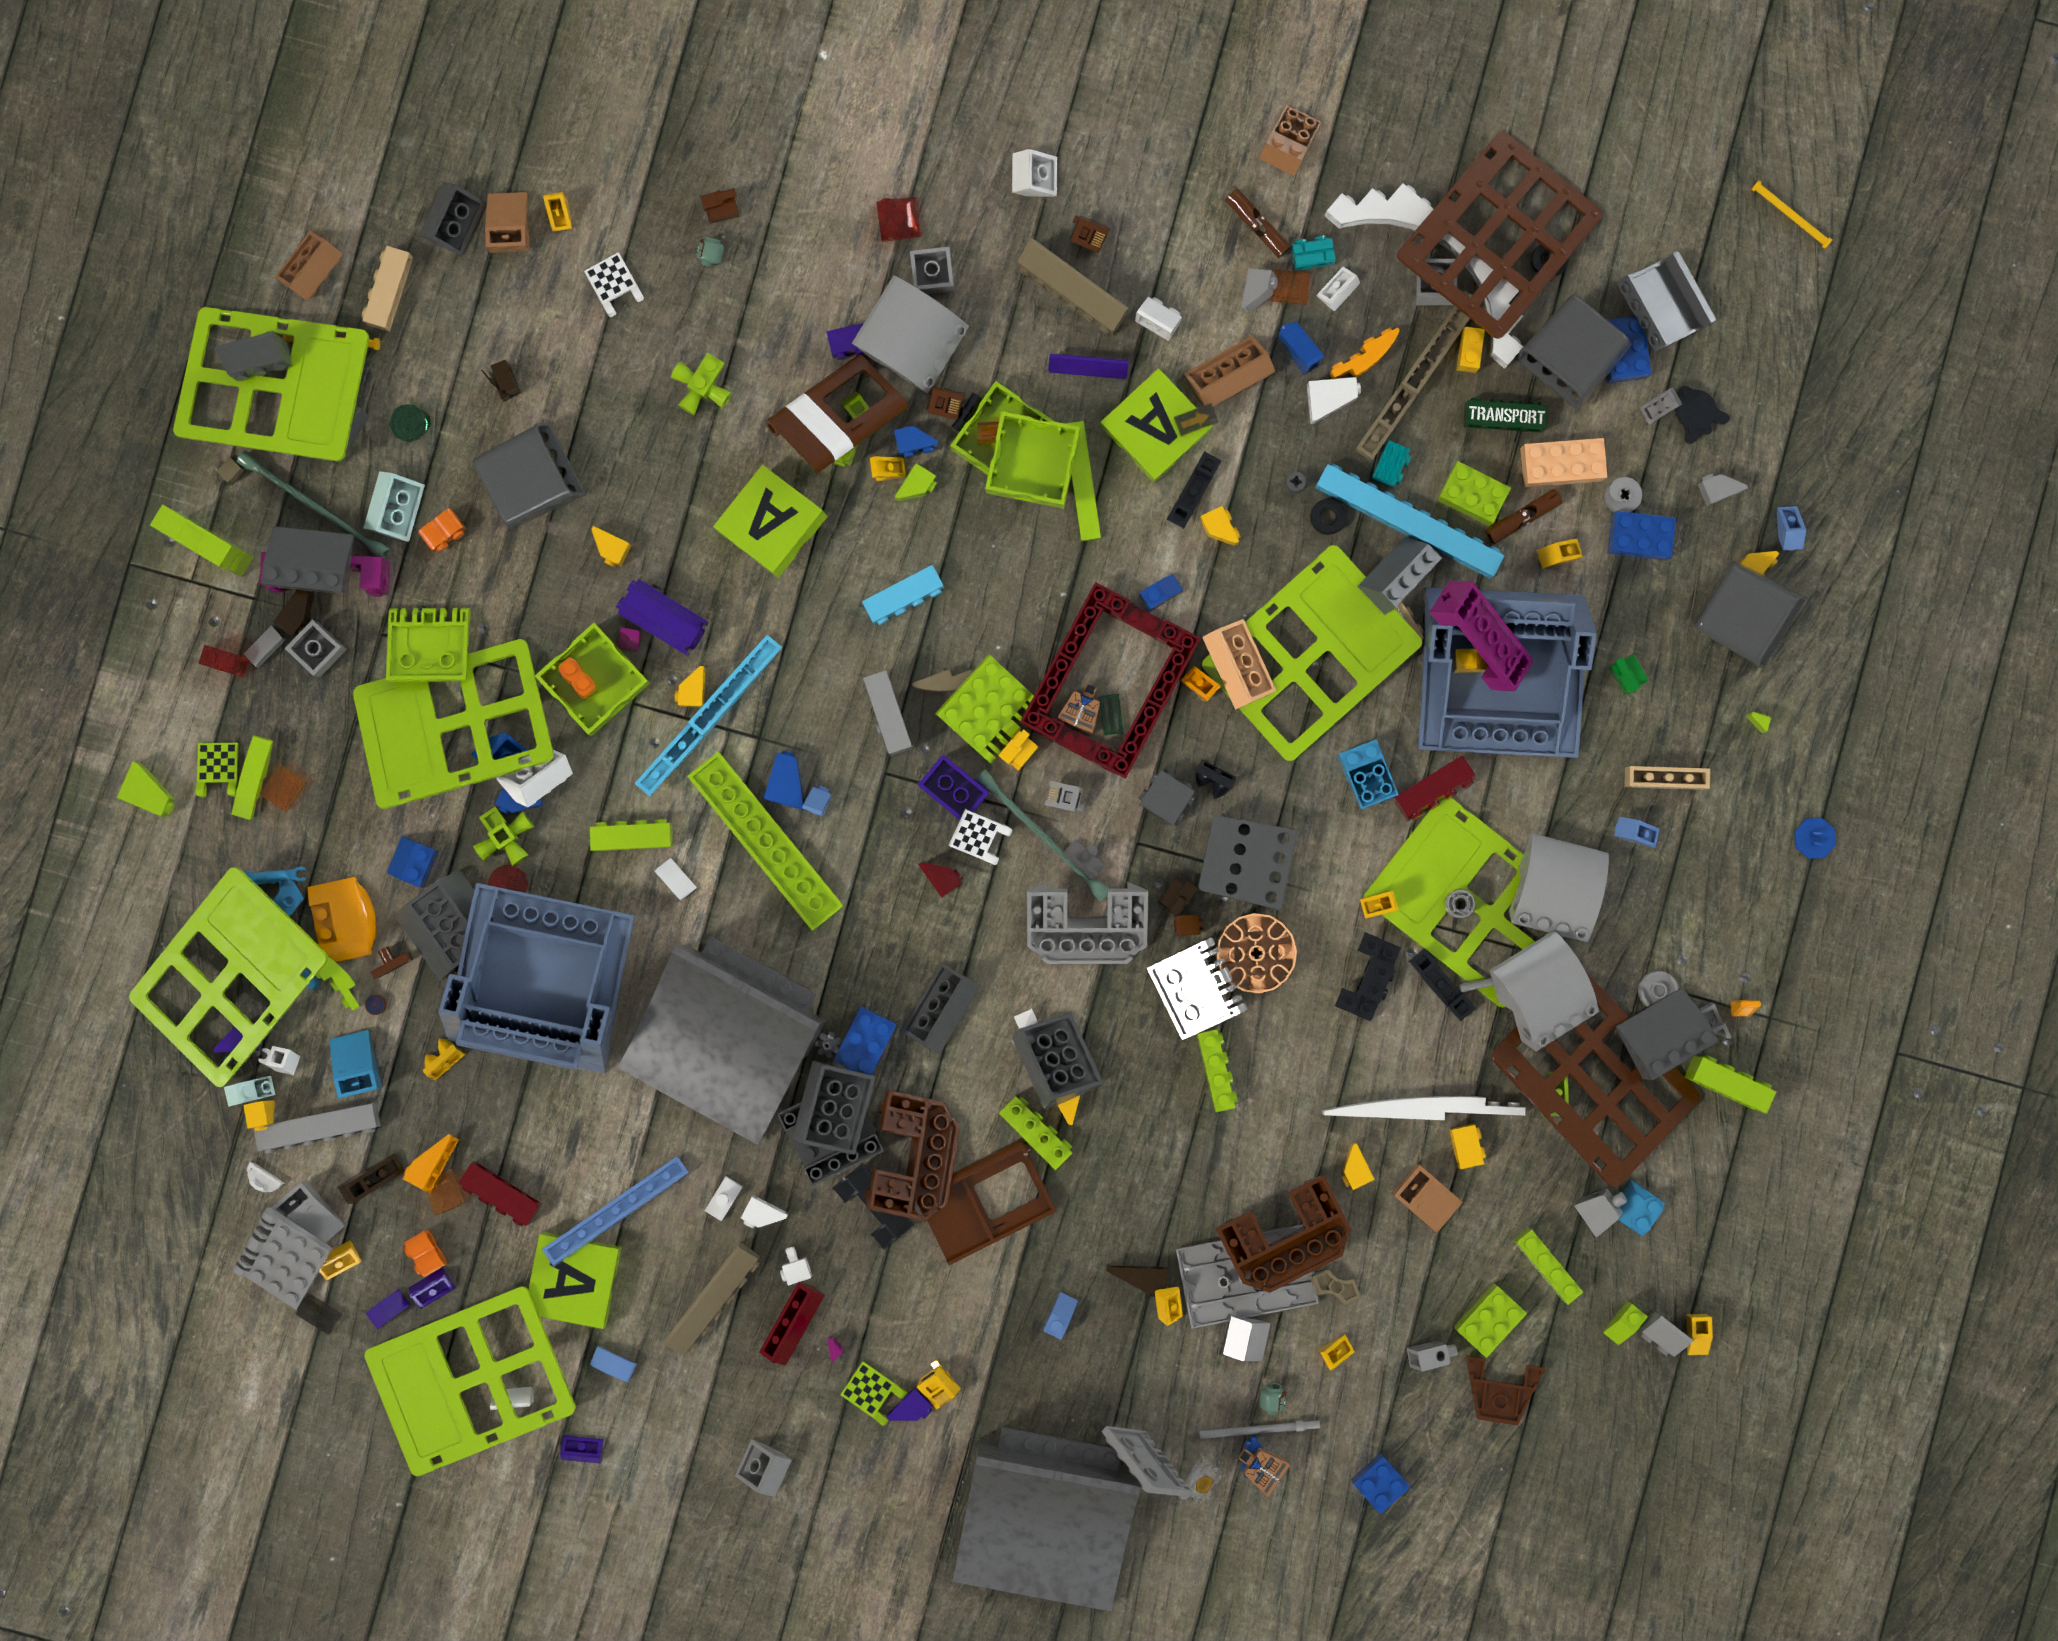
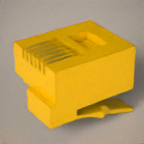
[998,730,1038,771]
[917,1359,960,1409]

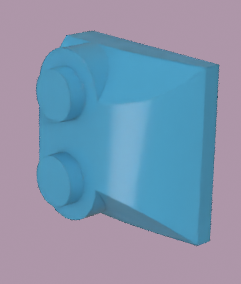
[1618,1180,1665,1237]

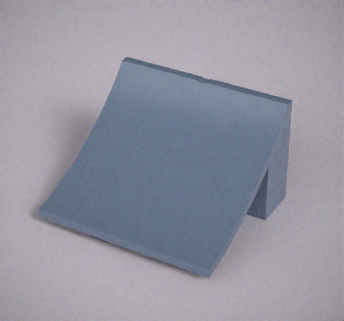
[1418,587,1596,758]
[438,883,635,1073]

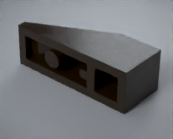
[273,590,314,637]
[338,1154,405,1204]
[1106,1265,1167,1297]

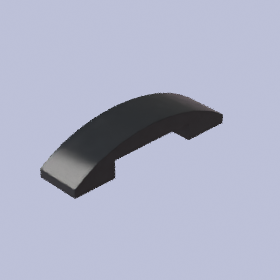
[1166,451,1221,529]
[1409,948,1476,1021]

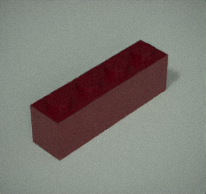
[1395,756,1476,821]
[459,1161,542,1226]
[759,1282,825,1366]

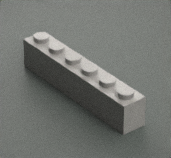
[253,1102,381,1154]

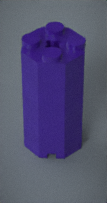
[616,579,709,656]

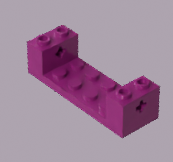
[259,552,390,597]
[1430,581,1534,692]

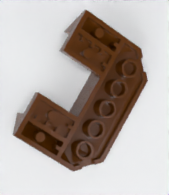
[864,1090,960,1222]
[1216,1174,1351,1293]

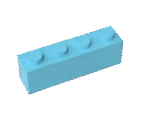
[862,565,944,625]

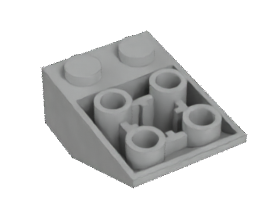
[271,1180,346,1243]

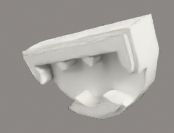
[247,1161,285,1192]

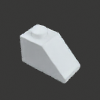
[741,1195,789,1228]

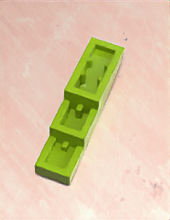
[231,735,273,820]

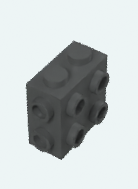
[1138,769,1196,826]

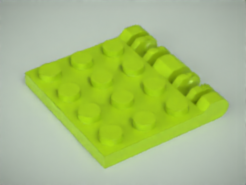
[386,608,471,682]
[935,654,1034,764]

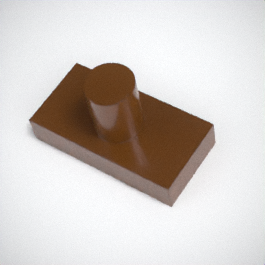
[370,946,414,979]

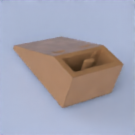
[1259,105,1322,176]
[485,192,530,253]
[1391,1163,1463,1233]

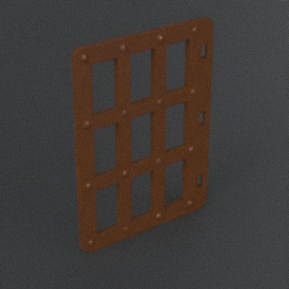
[1397,132,1602,339]
[1491,971,1701,1187]

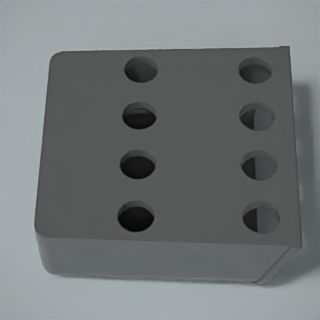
[1517,294,1631,411]
[473,423,586,529]
[1693,560,1808,668]
[1198,816,1298,911]

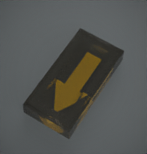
[1174,403,1218,437]

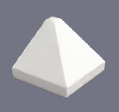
[1014,1008,1038,1029]

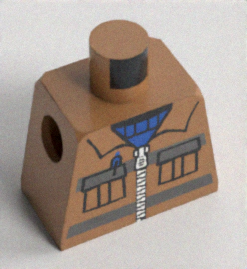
[1057,684,1100,734]
[1238,1447,1290,1497]

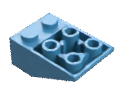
[1337,739,1399,809]
[329,1030,383,1099]

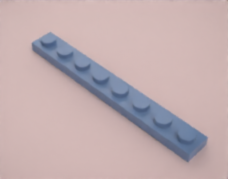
[542,1156,689,1266]

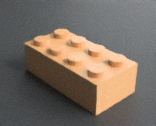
[1520,438,1607,487]

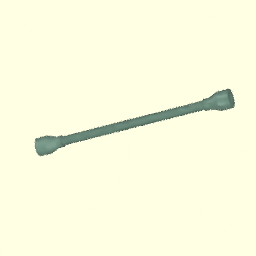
[237,450,390,558]
[975,770,1109,902]

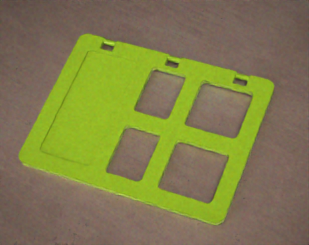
[173,307,369,462]
[1202,545,1422,761]
[353,639,554,810]
[1364,798,1562,1007]
[129,867,328,1087]
[364,1286,576,1476]

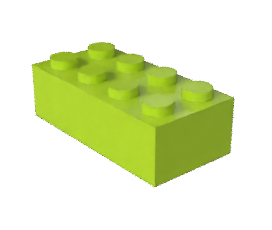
[1684,1054,1776,1114]

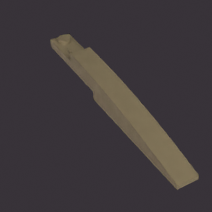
[1355,290,1472,461]

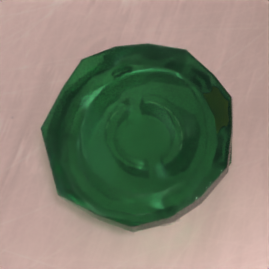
[389,404,431,442]

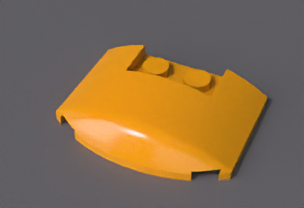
[308,877,377,962]

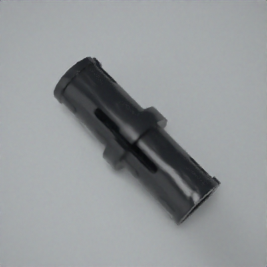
[951,393,983,432]

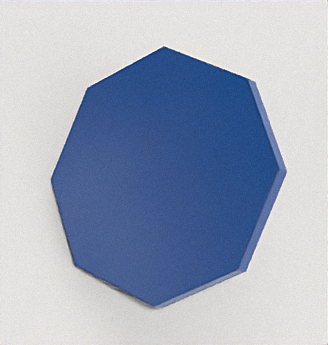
[1794,818,1836,859]

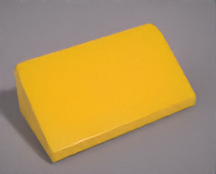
[320,1241,362,1281]
[1155,1287,1183,1326]

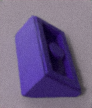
[409,1268,455,1309]
[560,1435,604,1464]

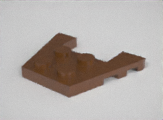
[1466,1355,1545,1425]

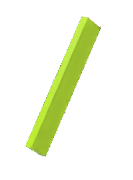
[1065,421,1101,542]

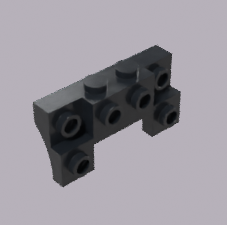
[1334,932,1401,1021]
[832,1163,914,1250]

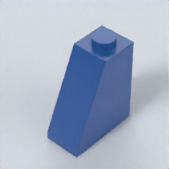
[1278,322,1324,375]
[764,751,804,810]

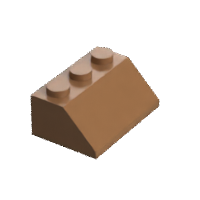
[274,231,343,301]

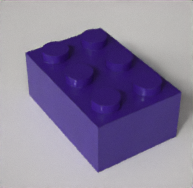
[918,755,989,821]

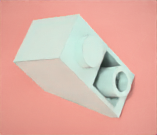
[224,1076,276,1107]

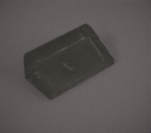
[295,1294,342,1335]

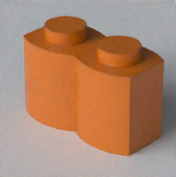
[418,508,467,552]
[558,658,597,700]
[404,1229,448,1277]

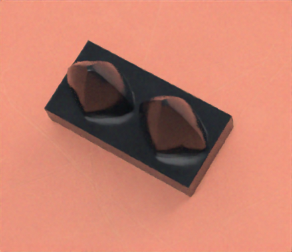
[1196,759,1237,799]

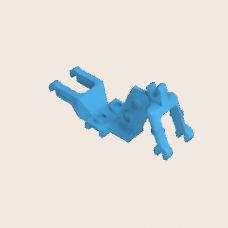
[244,867,320,990]

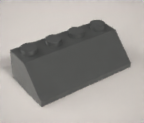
[1357,537,1442,615]
[902,963,980,1054]

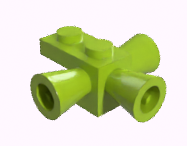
[671,353,732,415]
[473,806,534,867]

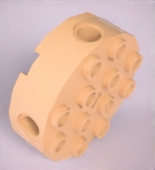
[1215,913,1297,994]

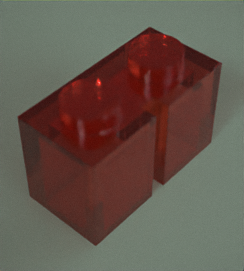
[198,645,249,678]

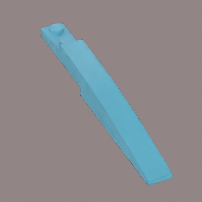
[635,635,782,797]

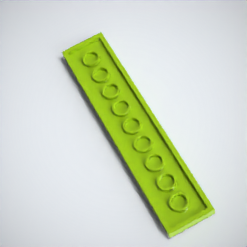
[687,751,844,931]

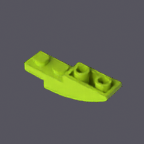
[315,957,360,1011]

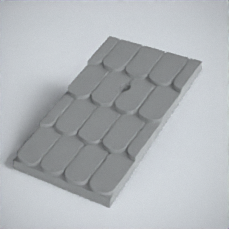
[1176,1224,1320,1329]

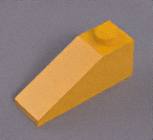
[403,1134,460,1193]

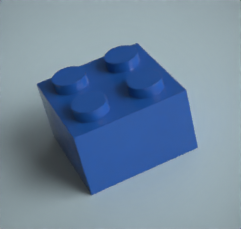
[1351,1453,1410,1514]

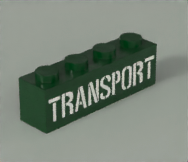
[1463,398,1547,433]

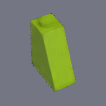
[117,761,174,817]

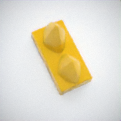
[422,1038,466,1081]

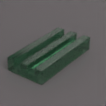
[1099,694,1124,736]

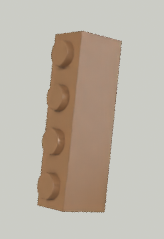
[1184,336,1275,410]

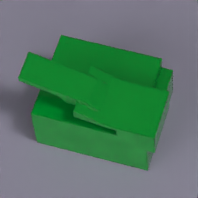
[1609,654,1648,695]

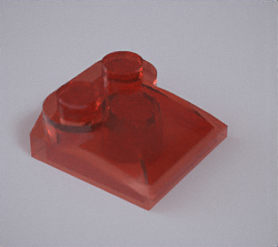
[876,197,921,242]

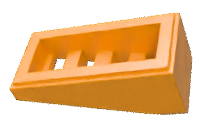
[1731,1000,1761,1016]

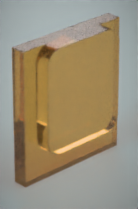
[1272,269,1310,305]
[260,765,307,812]
[426,1169,465,1215]

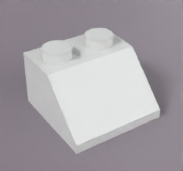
[1012,149,1057,197]
[1135,297,1182,341]

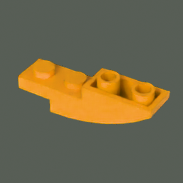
[1329,328,1400,379]

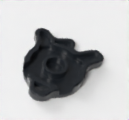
[1675,386,1730,444]

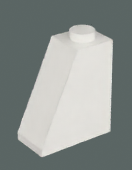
[1307,377,1361,424]

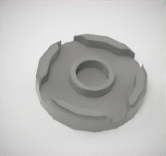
[1638,971,1679,1007]

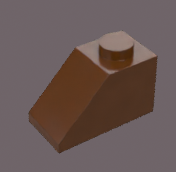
[1173,915,1203,936]

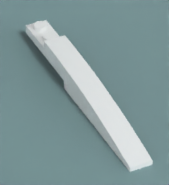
[1322,1096,1526,1120]

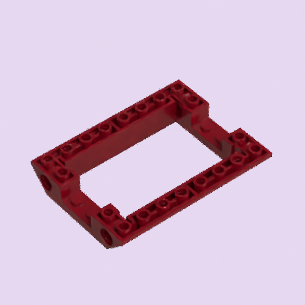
[1020,582,1201,779]

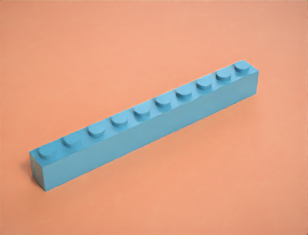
[1315,464,1504,579]

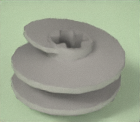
[1604,477,1642,512]

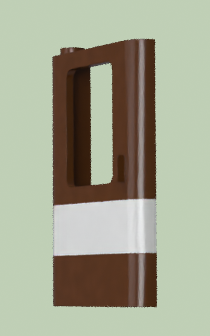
[765,354,909,474]

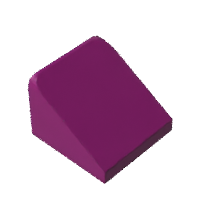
[618,627,642,651]
[828,1335,844,1363]

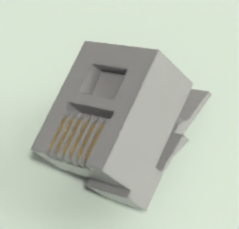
[1045,781,1085,813]

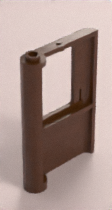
[927,1139,1057,1265]

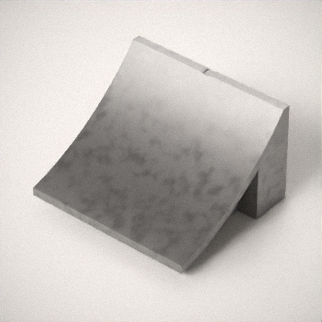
[618,937,826,1145]
[953,1427,1140,1612]

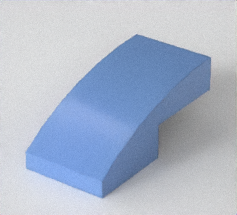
[589,1346,637,1382]

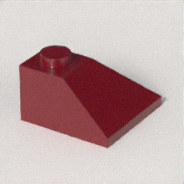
[918,862,963,898]

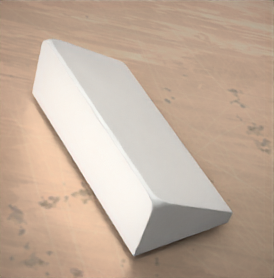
[1317,267,1360,311]
[655,858,697,901]
[490,1387,534,1410]

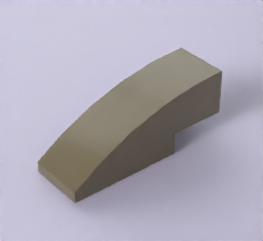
[912,669,972,693]

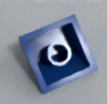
[386,836,439,888]

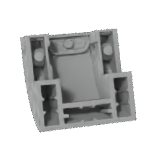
[852,275,969,394]
[1509,833,1609,942]
[1490,931,1599,1051]

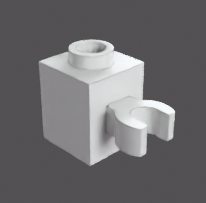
[258,1046,300,1075]
[780,1246,813,1286]

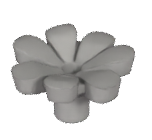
[815,1031,841,1058]

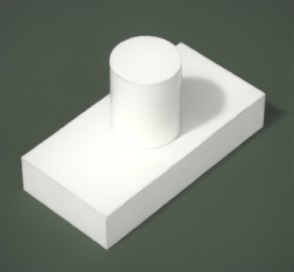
[705,1176,743,1221]

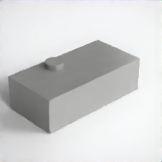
[863,670,913,756]

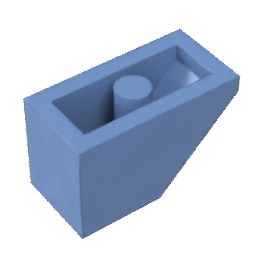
[1777,506,1806,550]
[802,785,832,817]
[1614,816,1660,848]
[1043,1292,1078,1340]

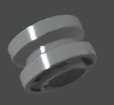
[1445,890,1475,918]

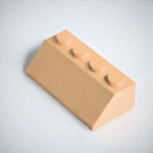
[1202,619,1277,710]

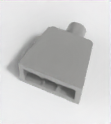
[1574,1189,1627,1237]
[1406,1341,1458,1372]

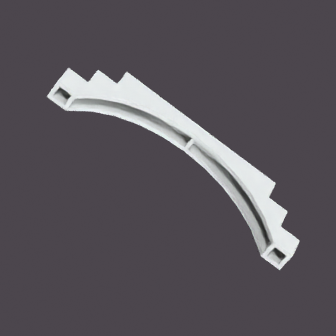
[1325,183,1523,369]

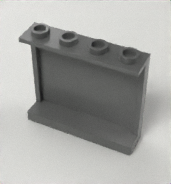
[1617,251,1716,352]

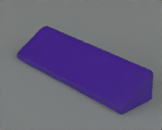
[1048,354,1129,379]

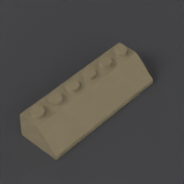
[1017,238,1128,336]
[663,1242,760,1355]

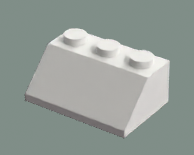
[496,750,573,807]

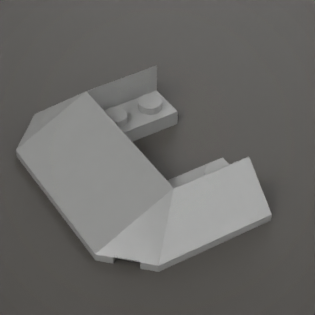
[1027,882,1148,964]

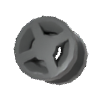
[1285,472,1306,494]

